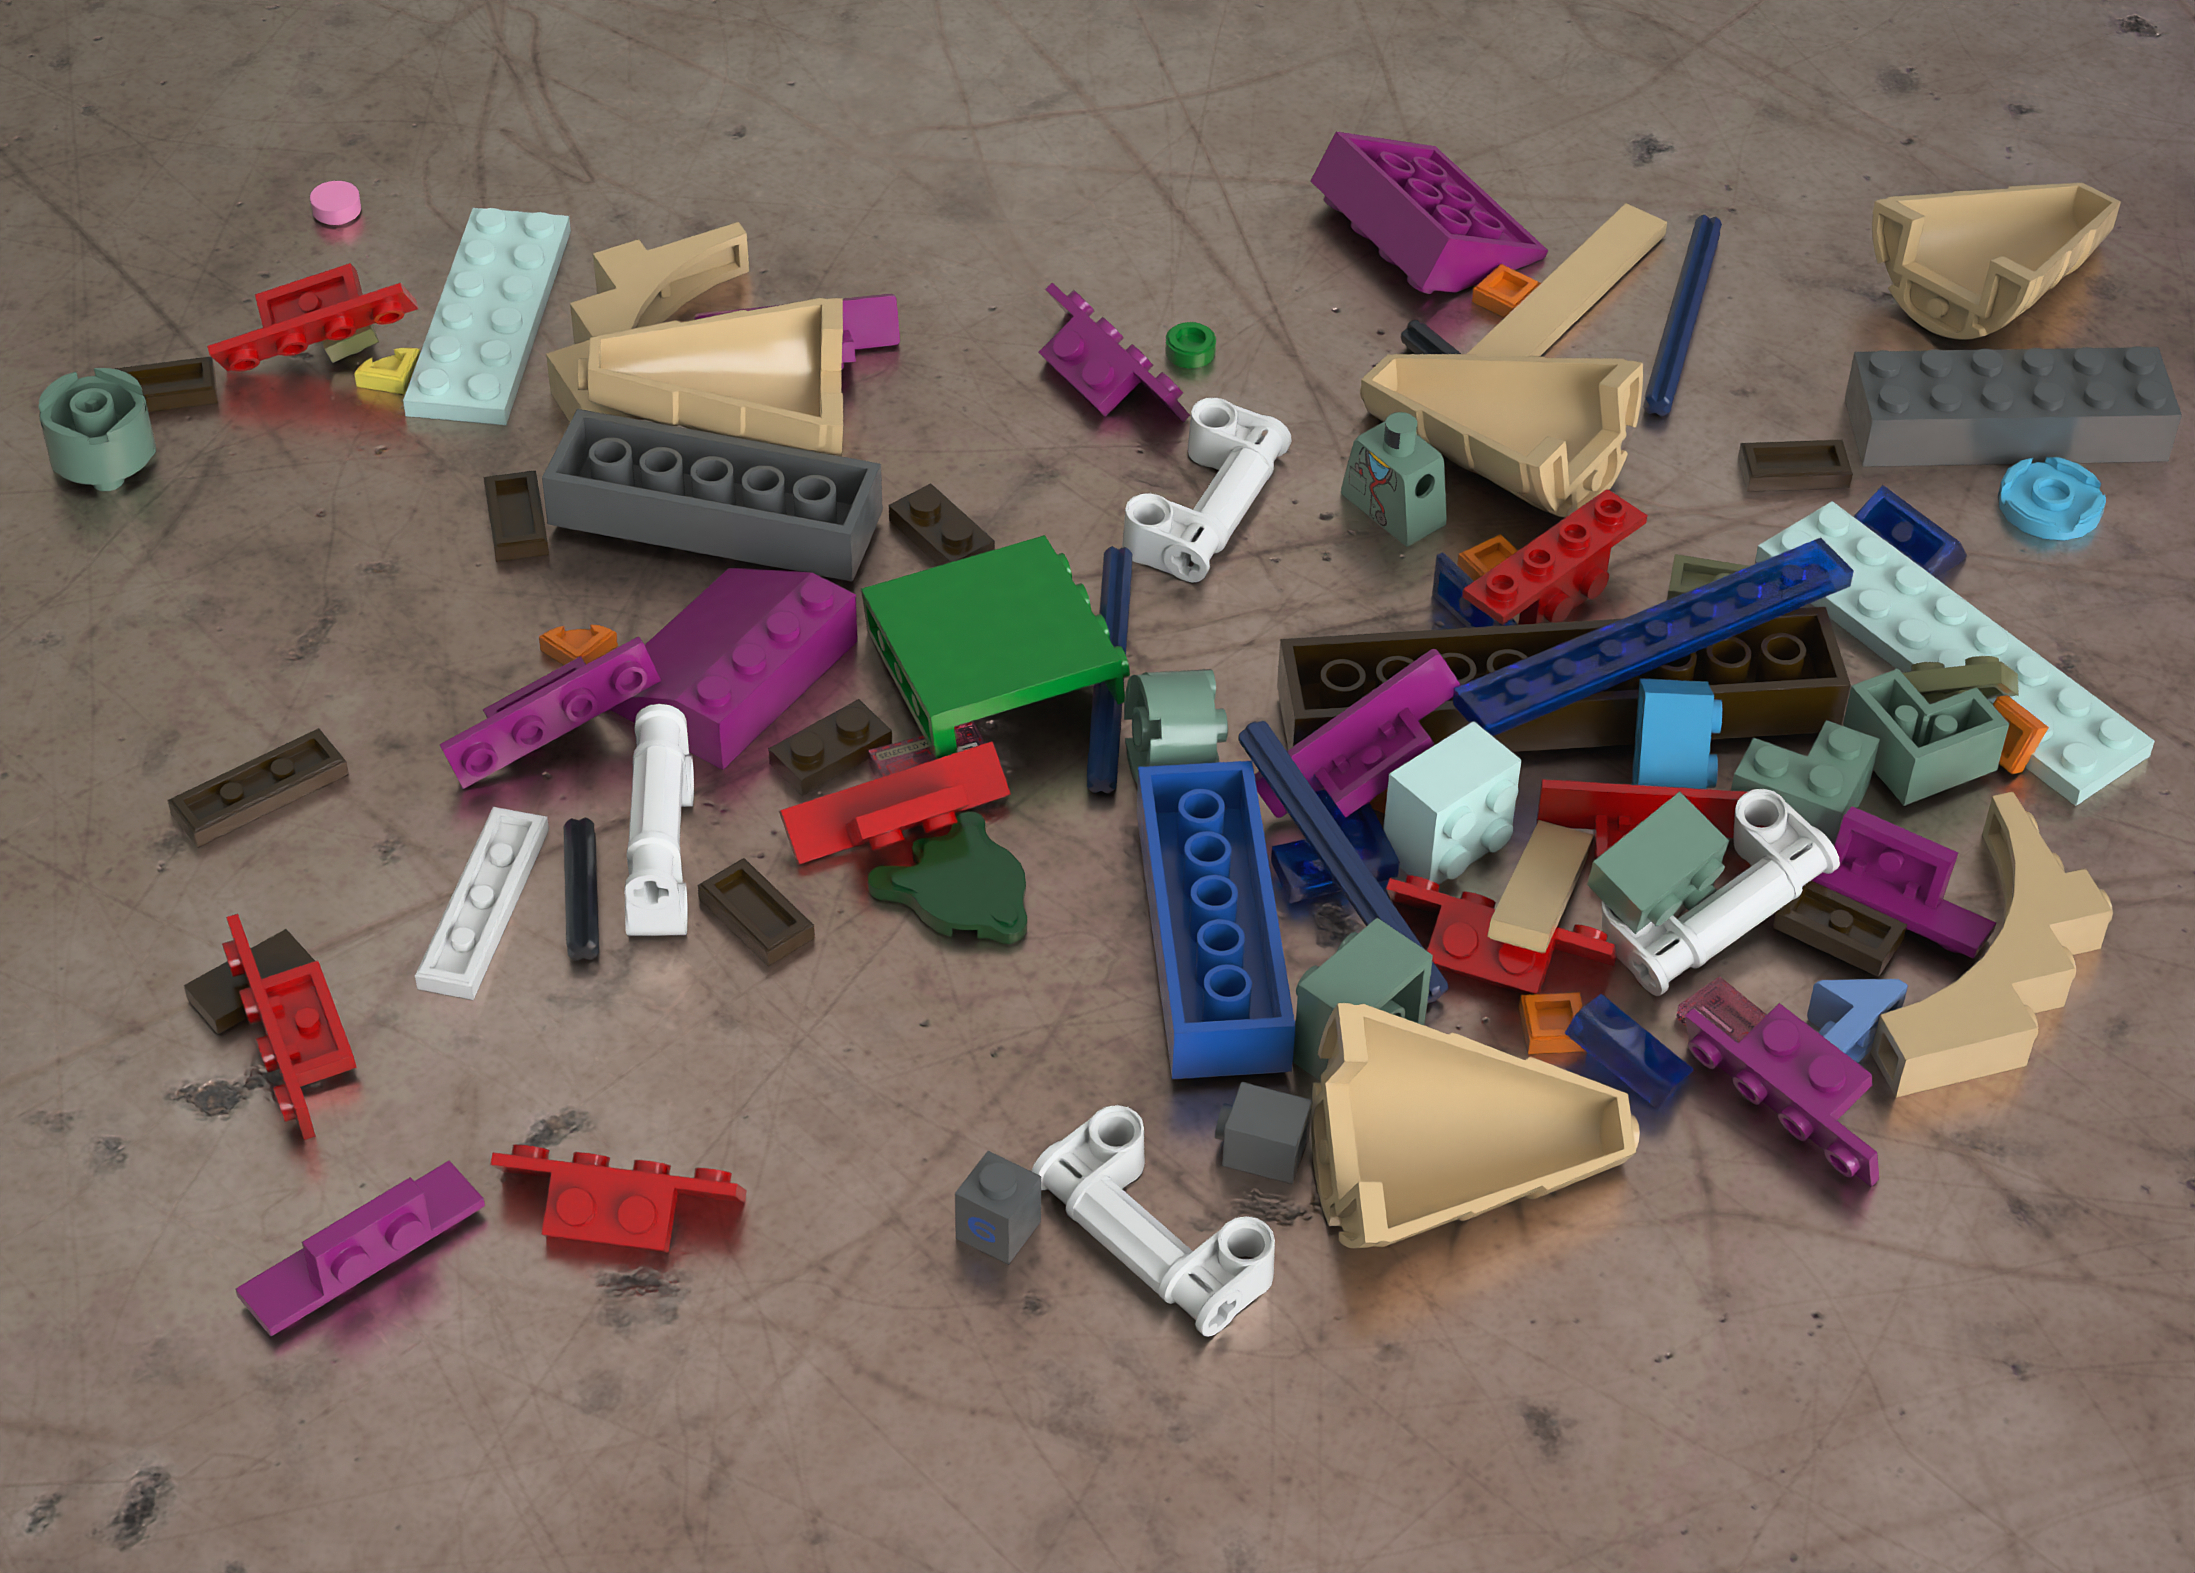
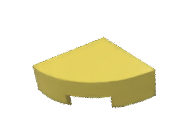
[354,348,421,395]

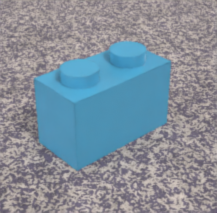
[1631,679,1722,789]

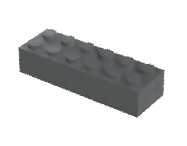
[1845,346,2182,467]
[542,409,883,581]

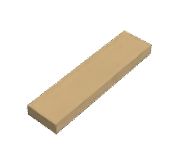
[1487,820,1594,953]

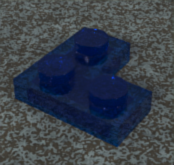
[1271,789,1400,903]

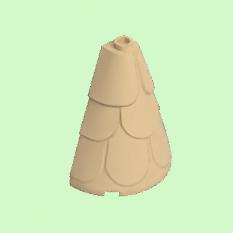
[1872,183,2121,339]
[578,298,843,457]
[1360,354,1643,518]
[1311,1003,1639,1248]

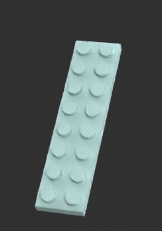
[1755,501,2155,806]

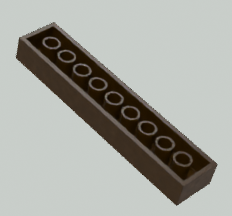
[1277,607,1851,752]

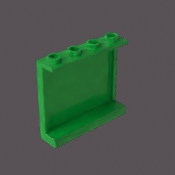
[861,535,1130,759]

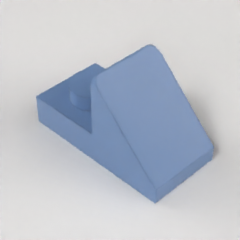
[1807,979,1908,1063]

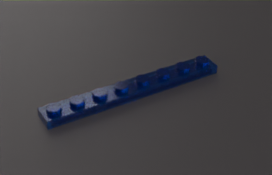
[1453,537,1854,736]

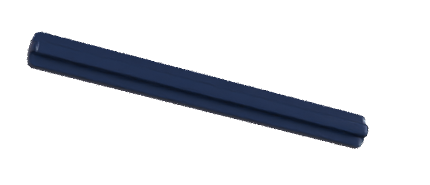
[1643,214,1722,416]
[1087,546,1133,793]
[1238,721,1448,1003]

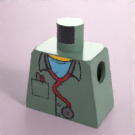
[1341,412,1447,547]

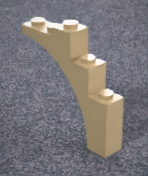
[546,222,749,422]
[1871,792,2113,1097]

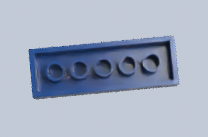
[1137,761,1295,1079]

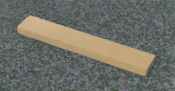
[1467,203,1667,357]

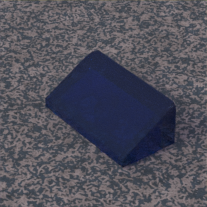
[1853,485,1967,578]
[1432,552,1518,628]
[1565,994,1694,1110]

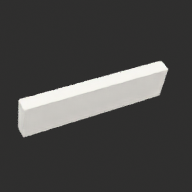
[415,807,549,1000]

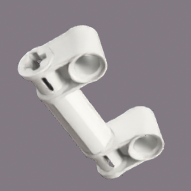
[1122,398,1292,583]
[624,704,694,936]
[1602,789,1840,996]
[1031,1105,1275,1337]

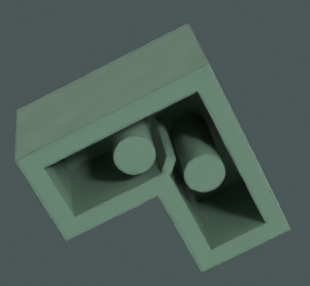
[1842,669,2009,805]
[1731,720,1880,846]
[1587,792,1729,934]

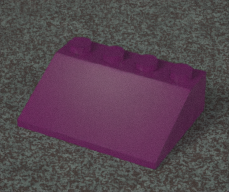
[1310,131,1549,294]
[609,568,858,770]

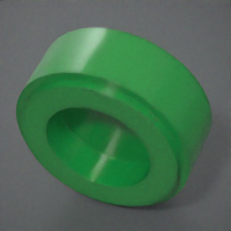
[1165,322,1216,369]

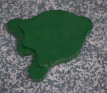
[868,812,1027,944]

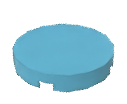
[1998,457,2106,541]

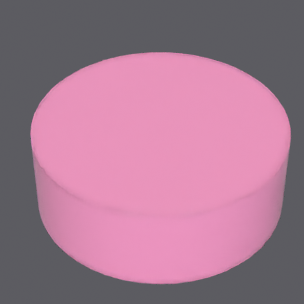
[310,181,361,225]

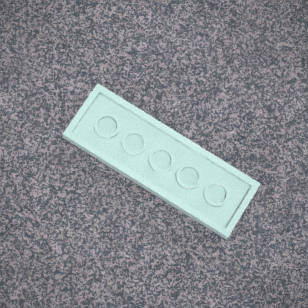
[403,208,571,425]

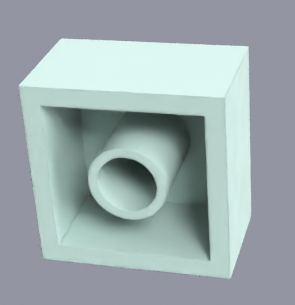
[1381,721,1521,884]

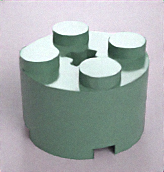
[39,368,156,491]
[1124,669,1228,784]

